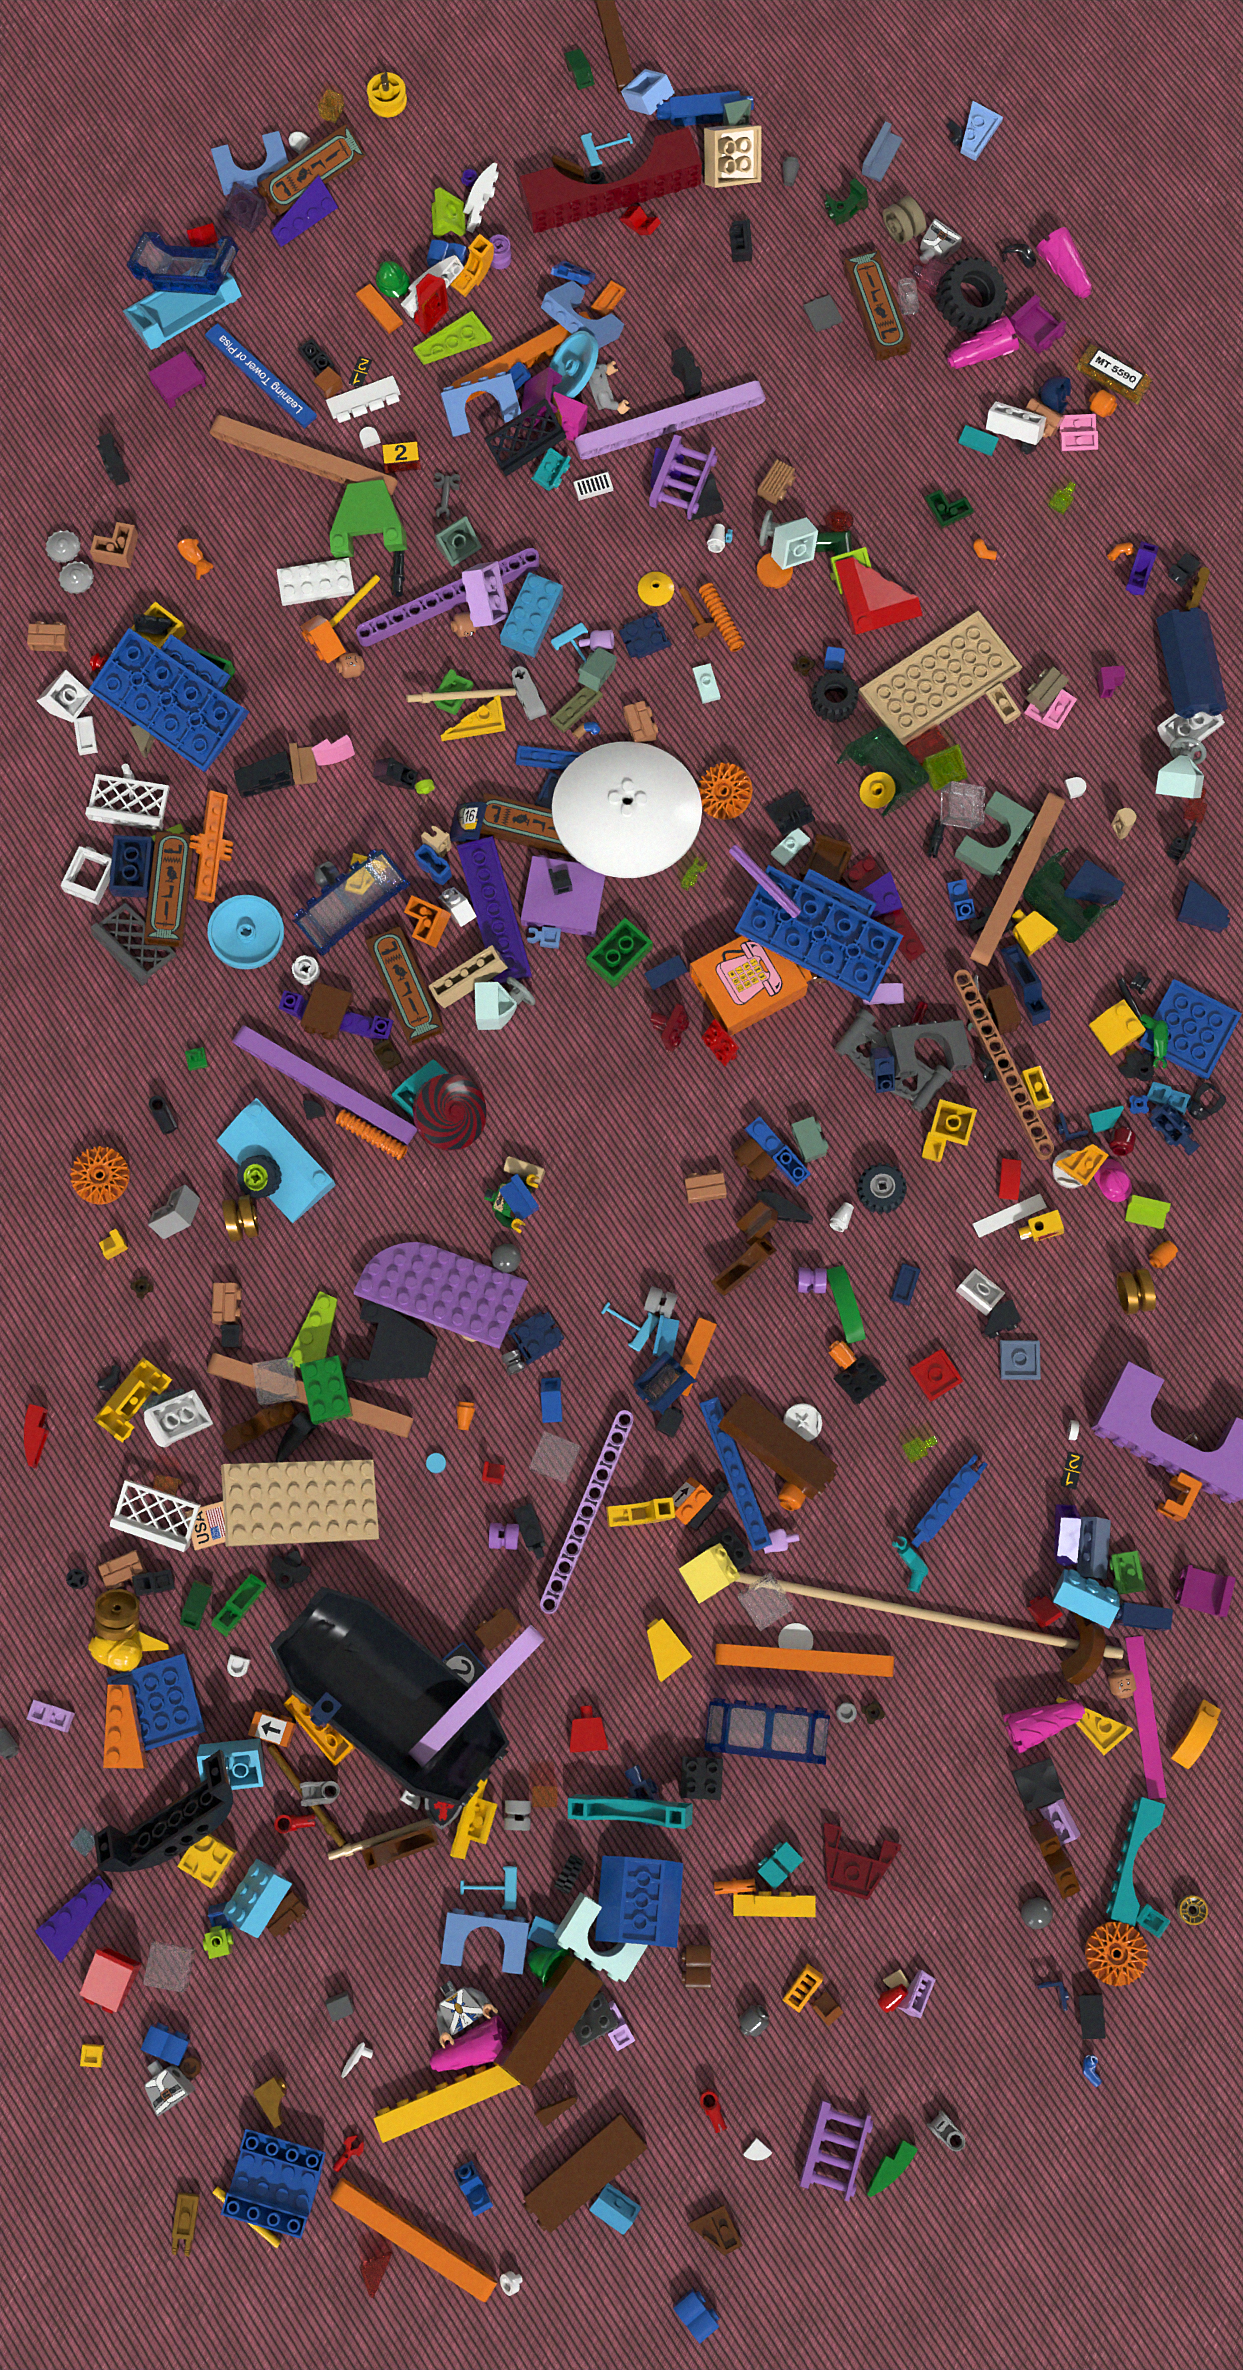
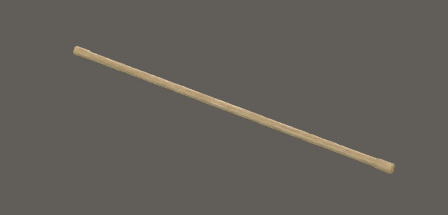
[736,1572,1124,1660]

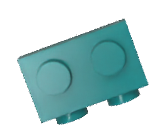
[531,448,571,491]

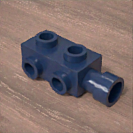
[1150,1103,1200,1156]
[624,1764,663,1827]

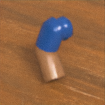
[572,721,601,740]

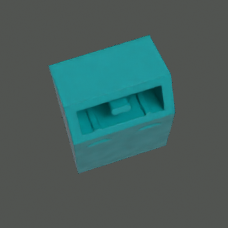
[391,1059,448,1119]

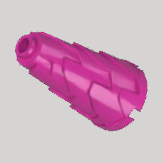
[1036,227,1092,299]
[947,315,1019,369]
[1003,1700,1085,1754]
[429,2016,508,2072]

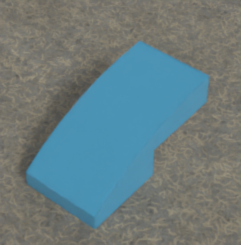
[1147,1082,1191,1115]

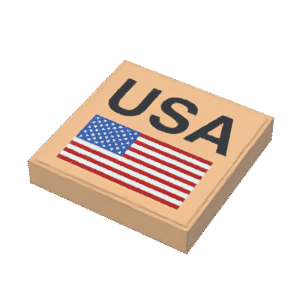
[185,1501,226,1551]

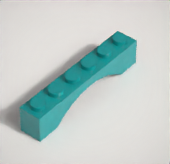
[568,1794,693,1829]
[1106,1797,1165,1926]

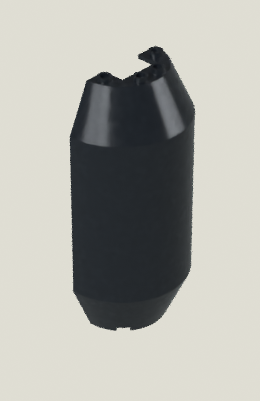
[269,1586,510,1807]

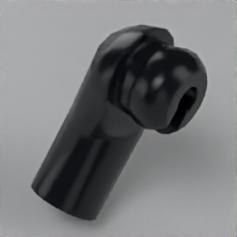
[947,120,963,146]
[1020,442,1038,455]
[97,1365,121,1391]

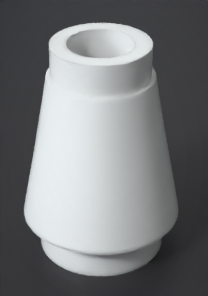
[707,524,725,553]
[830,1202,854,1232]

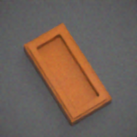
[591,280,626,317]

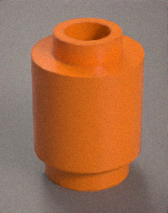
[1149,1240,1178,1269]
[828,1340,857,1369]

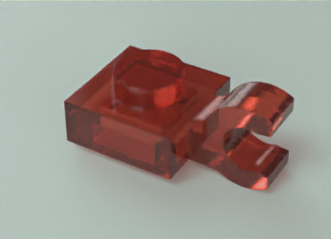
[1183,788,1208,823]

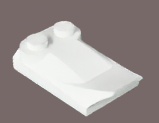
[1157,711,1225,755]
[144,1390,213,1447]

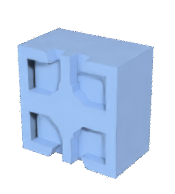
[621,69,674,115]

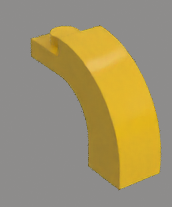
[606,1498,675,1527]

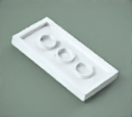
[277,558,355,606]

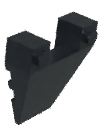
[345,1300,437,1383]

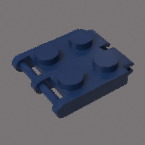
[619,612,672,659]
[507,1312,565,1365]

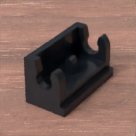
[729,219,753,262]
[1079,1993,1106,2039]

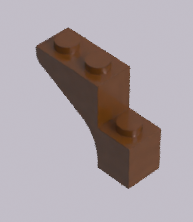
[711,1237,777,1296]
[222,1401,297,1453]
[1029,1819,1081,1900]
[361,1825,439,1870]

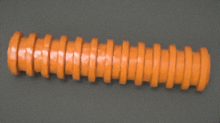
[699,583,745,652]
[336,1109,408,1160]

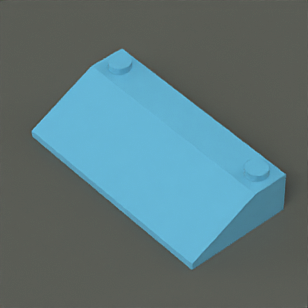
[123,258,242,350]
[216,1098,336,1223]

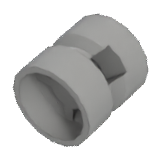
[644,1286,678,1319]
[504,1800,531,1831]

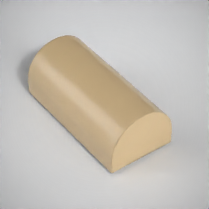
[985,682,1021,724]
[1111,808,1136,840]
[504,1156,545,1184]

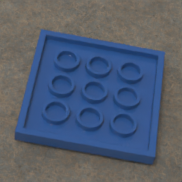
[1139,979,1242,1080]
[107,1654,207,1751]

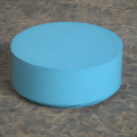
[426,1453,446,1473]

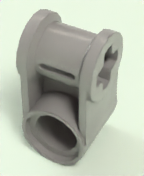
[299,1781,340,1806]
[926,2109,965,2151]

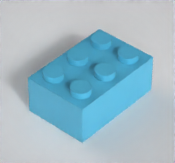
[1053,1569,1120,1628]
[197,1738,266,1790]
[223,1859,292,1938]

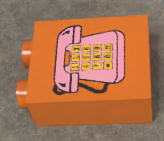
[689,936,812,1036]

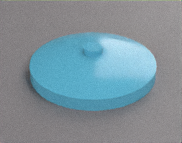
[549,331,598,399]
[208,895,284,969]

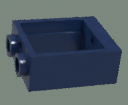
[1114,1602,1173,1631]

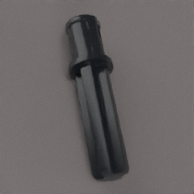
[391,550,405,597]

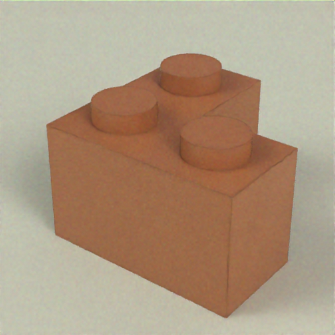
[90,522,138,568]

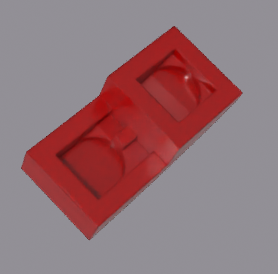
[998,1158,1022,1200]

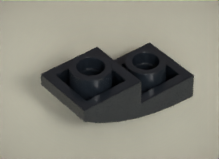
[298,339,334,375]

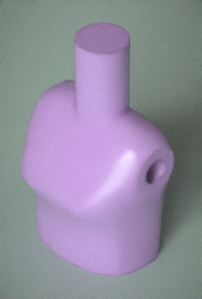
[579,630,614,652]
[764,1529,800,1554]

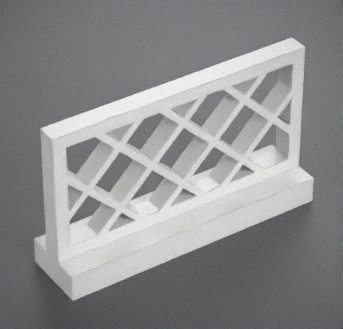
[85,774,170,831]
[110,1479,201,1552]

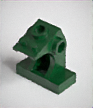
[824,178,869,226]

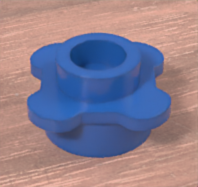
[1129,1095,1149,1114]

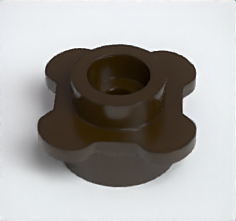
[793,655,815,677]
[130,1276,154,1299]
[861,1700,885,1724]

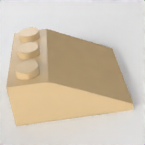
[704,125,761,188]

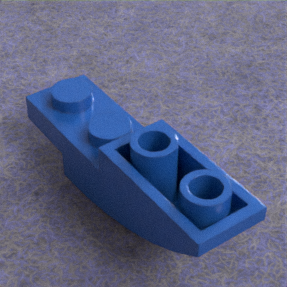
[744,1116,811,1187]

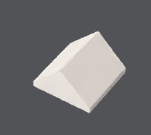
[956,1268,1005,1316]

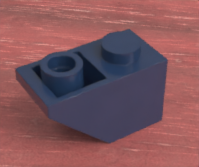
[870,1046,895,1093]

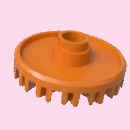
[698,763,753,820]
[70,1146,130,1205]
[1085,1921,1148,1986]

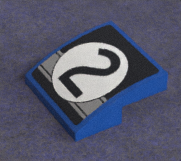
[441,1642,487,1686]

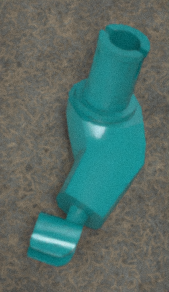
[892,1536,928,1593]

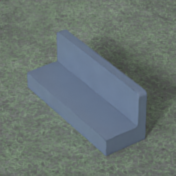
[862,121,902,182]
[1077,1517,1111,1580]

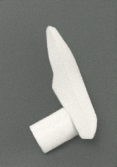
[122,764,135,800]
[341,2043,373,2078]

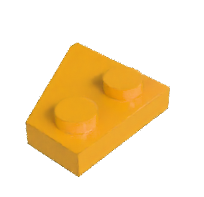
[1055,1144,1109,1187]

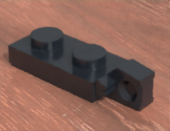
[689,1481,731,1532]
[513,1503,546,1560]

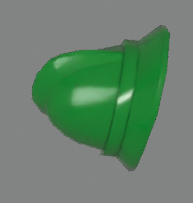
[376,261,410,298]
[527,1947,570,1988]

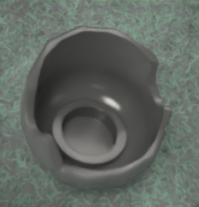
[314,861,341,891]
[491,1243,522,1273]
[1021,1896,1053,1929]

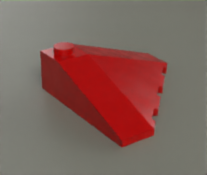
[834,557,922,635]

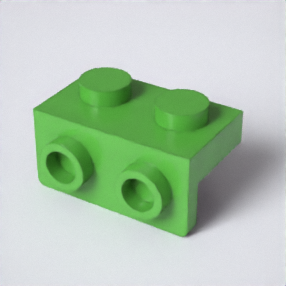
[434,669,474,715]
[1110,1551,1146,1595]

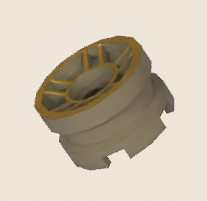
[1176,1895,1208,1925]

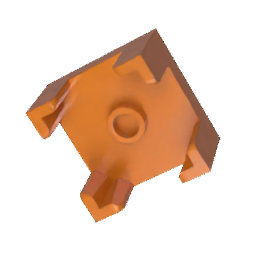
[1156,1472,1203,1522]

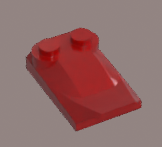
[414,273,449,335]

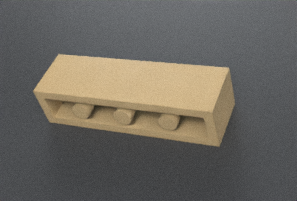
[429,945,508,1009]

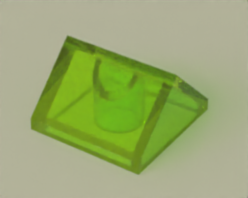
[922,744,968,792]

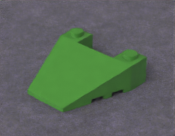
[330,480,407,559]

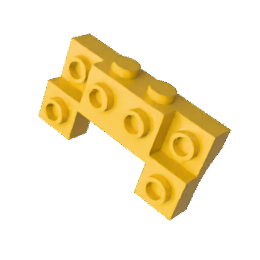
[93,1357,172,1443]

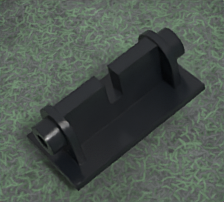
[133,614,173,636]

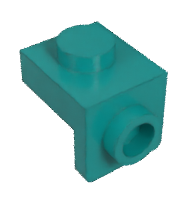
[1136,1904,1170,1939]

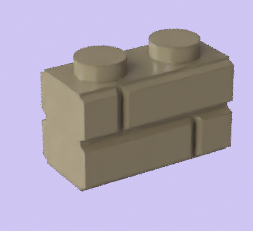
[1026,667,1069,712]

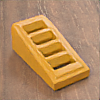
[782,1963,824,2012]

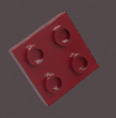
[650,1004,689,1052]

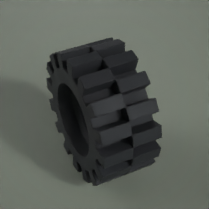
[554,1853,585,1894]

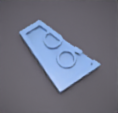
[960,101,1003,161]

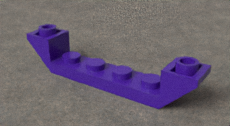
[278,990,394,1039]

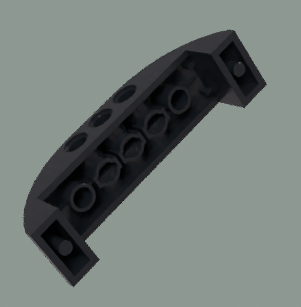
[94,1750,233,1872]

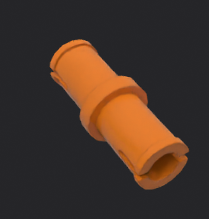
[714,1878,756,1895]

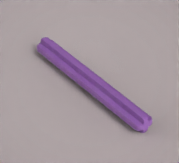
[729,844,801,918]

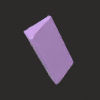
[1040,1799,1080,1846]

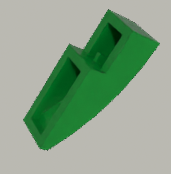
[211,1573,267,1637]
[865,2138,918,2197]

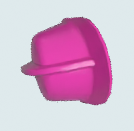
[1094,1159,1132,1202]

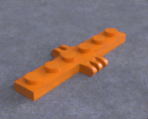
[189,790,233,903]

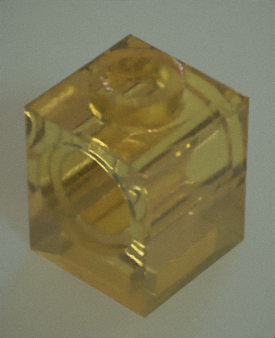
[318,89,345,123]

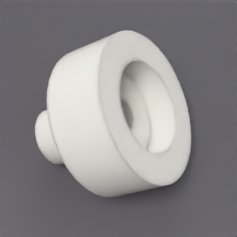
[500,2271,522,2296]

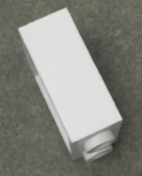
[60,846,112,905]

